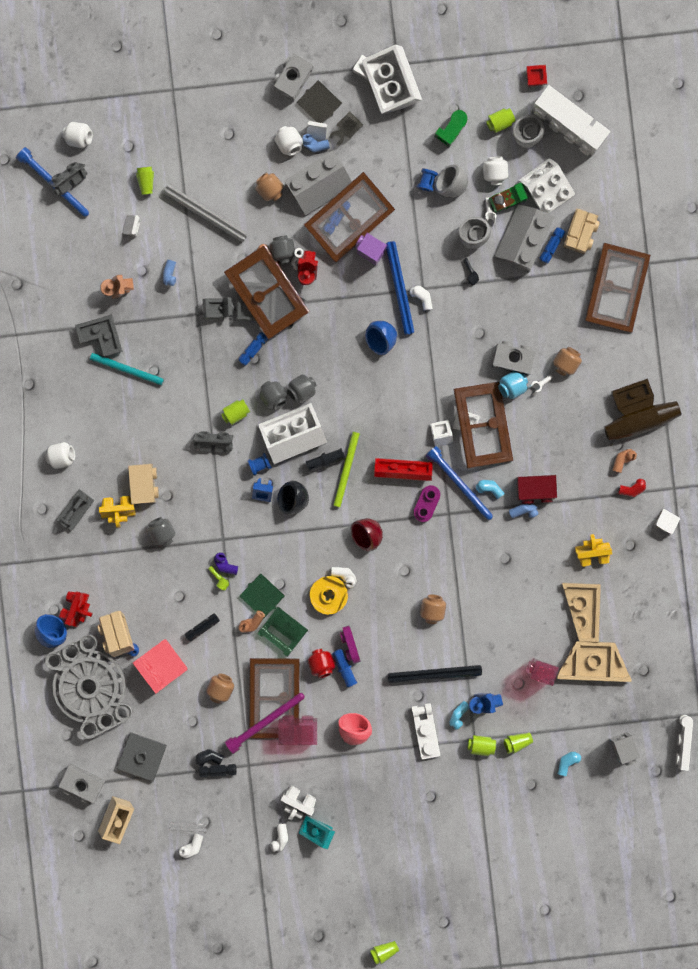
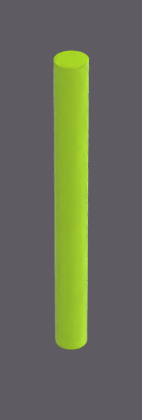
[333,432,360,507]

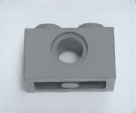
[273,53,314,101]
[492,341,535,375]
[609,732,640,766]
[59,764,106,804]

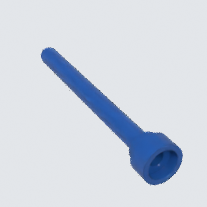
[15,147,89,217]
[425,446,493,520]

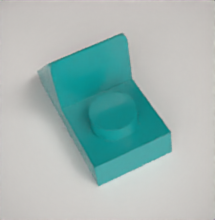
[299,816,335,849]

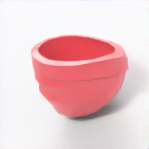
[338,713,372,745]

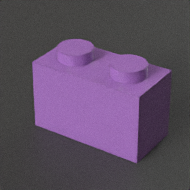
[356,233,387,265]

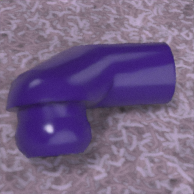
[214,552,239,575]

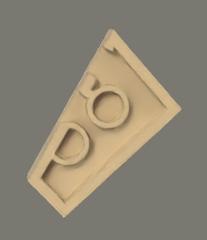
[562,583,601,642]

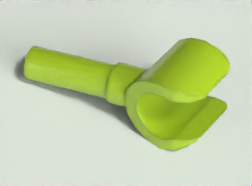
[208,566,229,591]

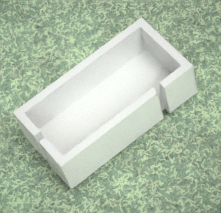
[532,85,611,156]

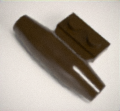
[604,378,682,441]

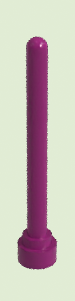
[225,693,305,754]

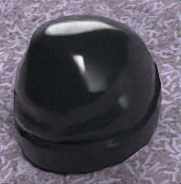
[277,480,309,515]

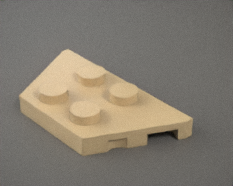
[557,641,632,682]

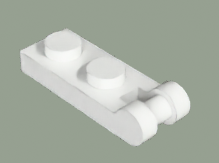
[412,703,440,759]
[676,715,693,771]

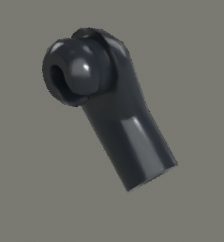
[195,749,224,766]

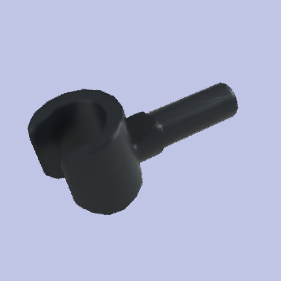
[463,258,479,286]

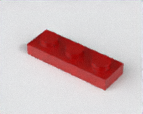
[374,458,433,481]

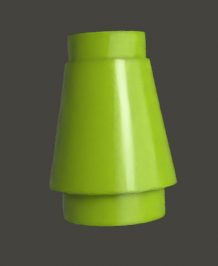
[135,167,154,195]
[503,732,533,754]
[370,941,399,965]

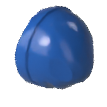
[365,320,397,355]
[35,614,67,648]

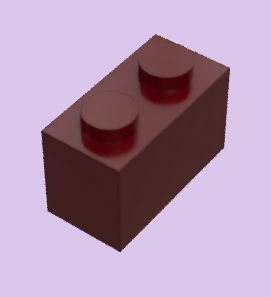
[516,475,557,504]

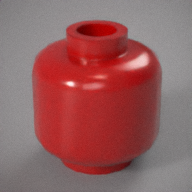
[307,649,335,679]

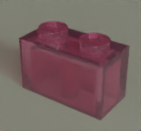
[526,658,559,686]
[278,715,317,745]

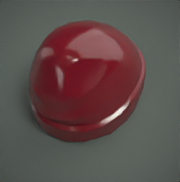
[351,518,383,551]

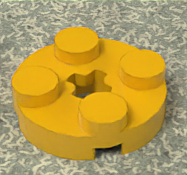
[310,576,348,615]

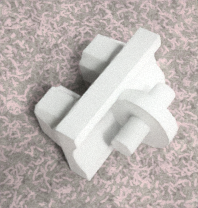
[281,786,316,820]

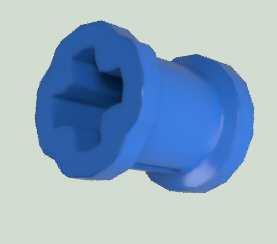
[417,168,438,192]
[248,453,271,476]

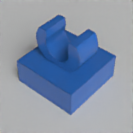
[252,478,273,502]

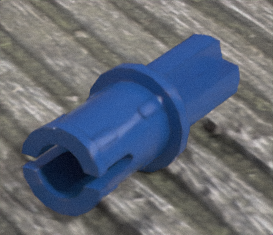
[332,649,358,688]

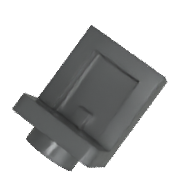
[202,297,234,318]

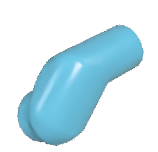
[476,480,505,499]

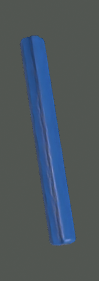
[386,241,414,335]

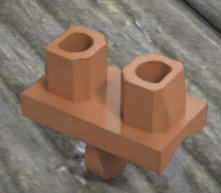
[100,275,134,299]

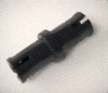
[306,448,346,472]

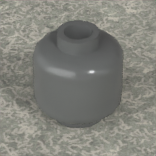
[269,235,295,265]
[287,374,317,403]
[259,381,287,410]
[147,517,176,547]

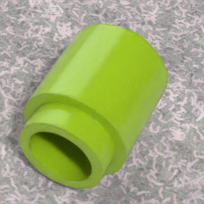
[486,108,516,133]
[221,399,250,425]
[467,735,496,756]

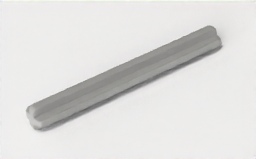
[164,185,247,242]

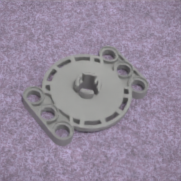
[45,635,133,739]

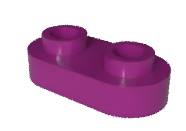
[414,485,441,522]
[340,625,361,664]

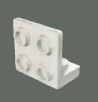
[519,158,575,214]

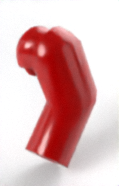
[618,479,646,497]

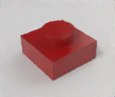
[526,65,547,87]

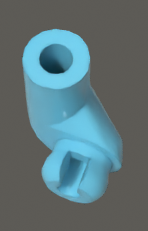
[449,701,469,730]
[557,752,581,776]

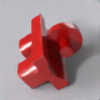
[297,251,318,285]
[59,591,93,627]

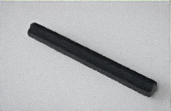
[387,665,482,684]

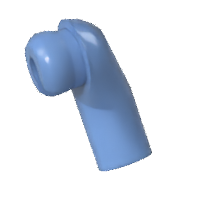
[302,134,330,152]
[163,259,176,286]
[509,504,539,518]

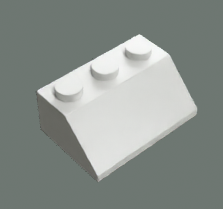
[362,45,422,114]
[258,403,327,464]

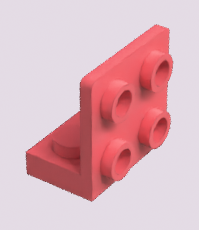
[133,639,188,694]

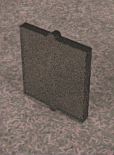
[296,80,342,123]

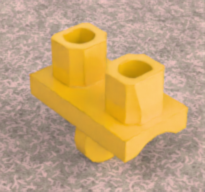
[99,496,136,528]
[575,534,612,567]

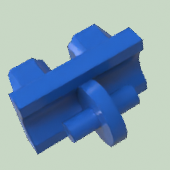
[468,693,503,714]

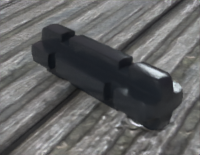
[185,613,220,642]
[199,764,237,778]

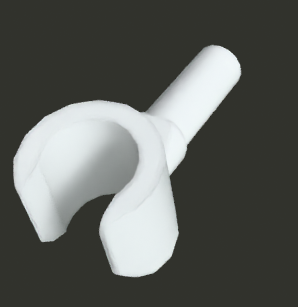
[485,197,497,225]
[527,375,553,396]

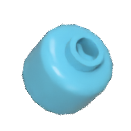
[498,371,528,399]

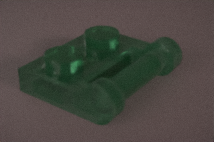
[257,606,308,657]

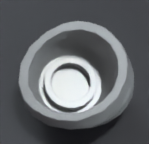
[513,115,545,148]
[435,165,468,198]
[458,217,491,249]

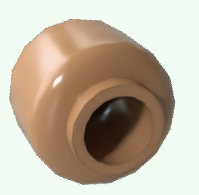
[255,172,284,201]
[553,346,582,376]
[420,594,446,624]
[206,673,234,703]

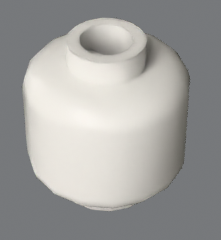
[63,122,93,148]
[275,126,303,156]
[483,157,508,185]
[45,442,75,469]

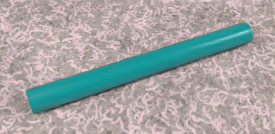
[90,353,164,386]

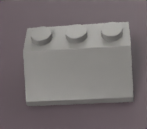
[284,150,352,216]
[495,204,554,272]

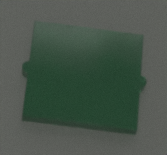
[240,573,285,619]

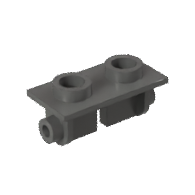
[47,162,88,196]
[194,431,233,453]
[57,489,94,531]

